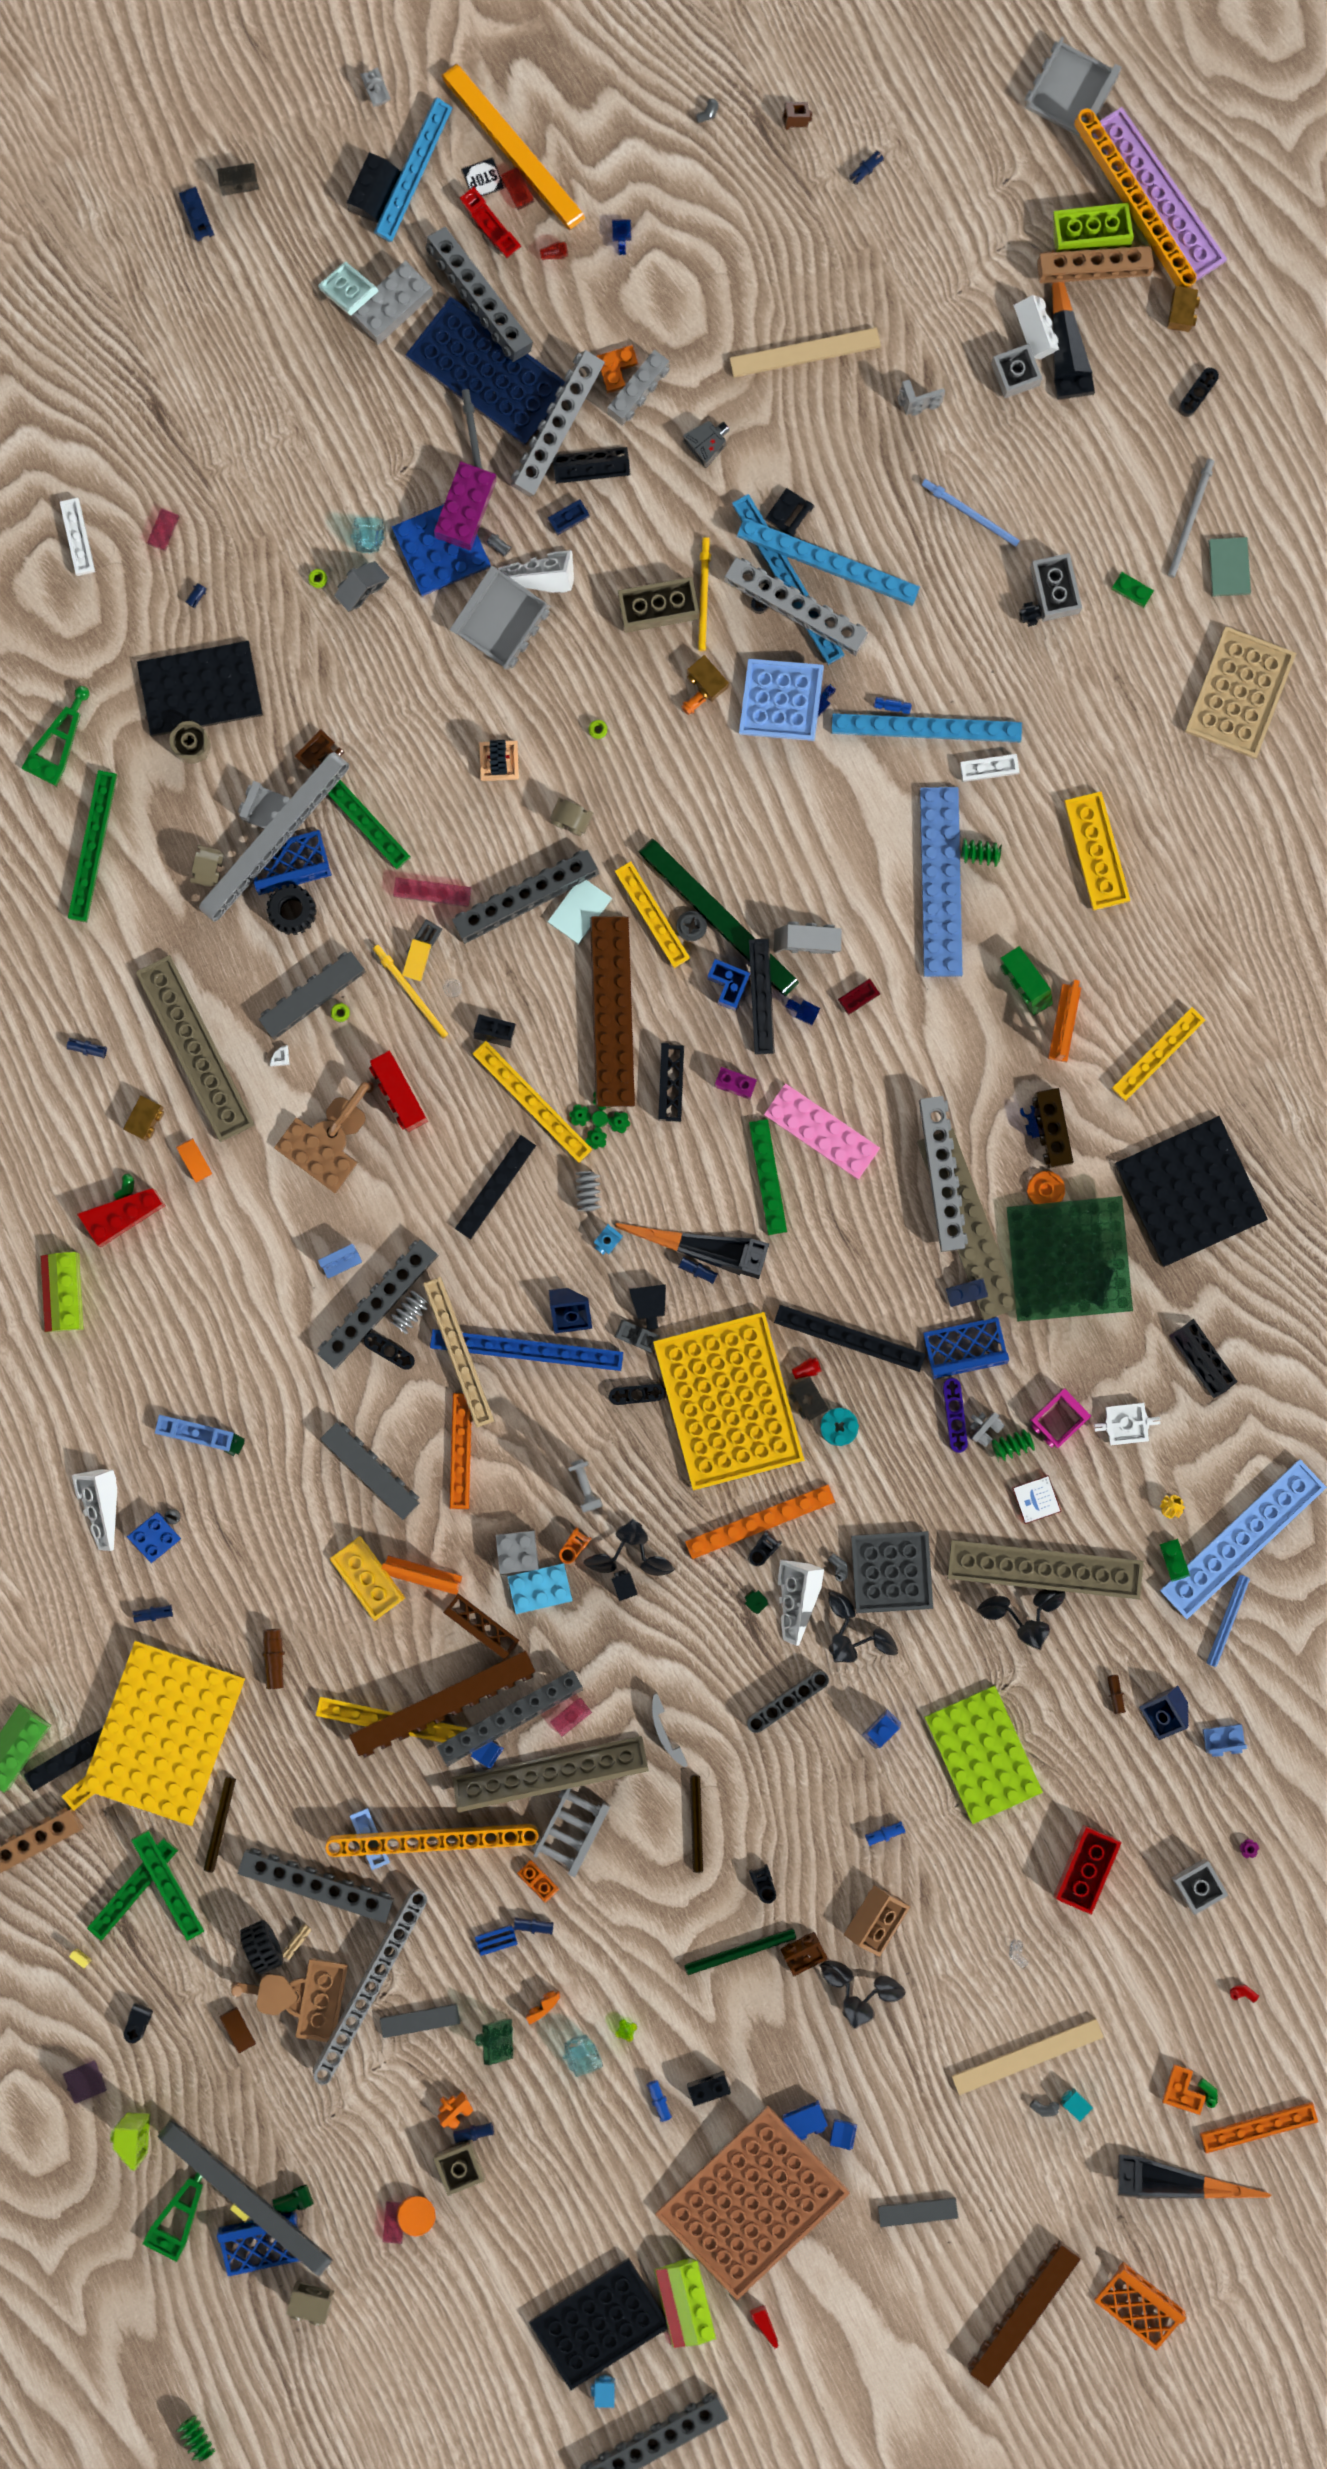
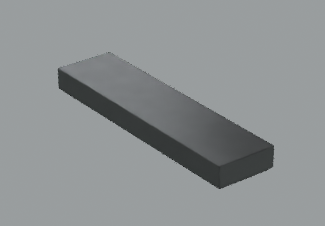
[380,2004,460,2038]
[878,2197,958,2227]

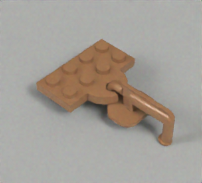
[274,1082,374,1193]
[231,1958,348,2042]

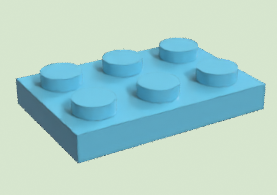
[507,1563,573,1614]

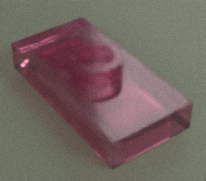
[147,508,180,551]
[550,1697,592,1737]
[383,2201,403,2244]

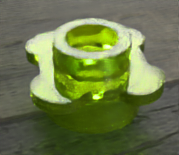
[615,2019,637,2042]

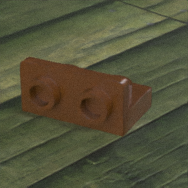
[780,1932,828,1977]

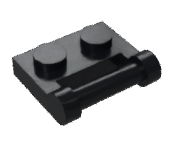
[765,487,814,537]

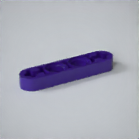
[943,1378,968,1453]

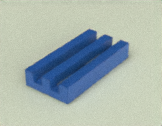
[475,1925,518,1956]

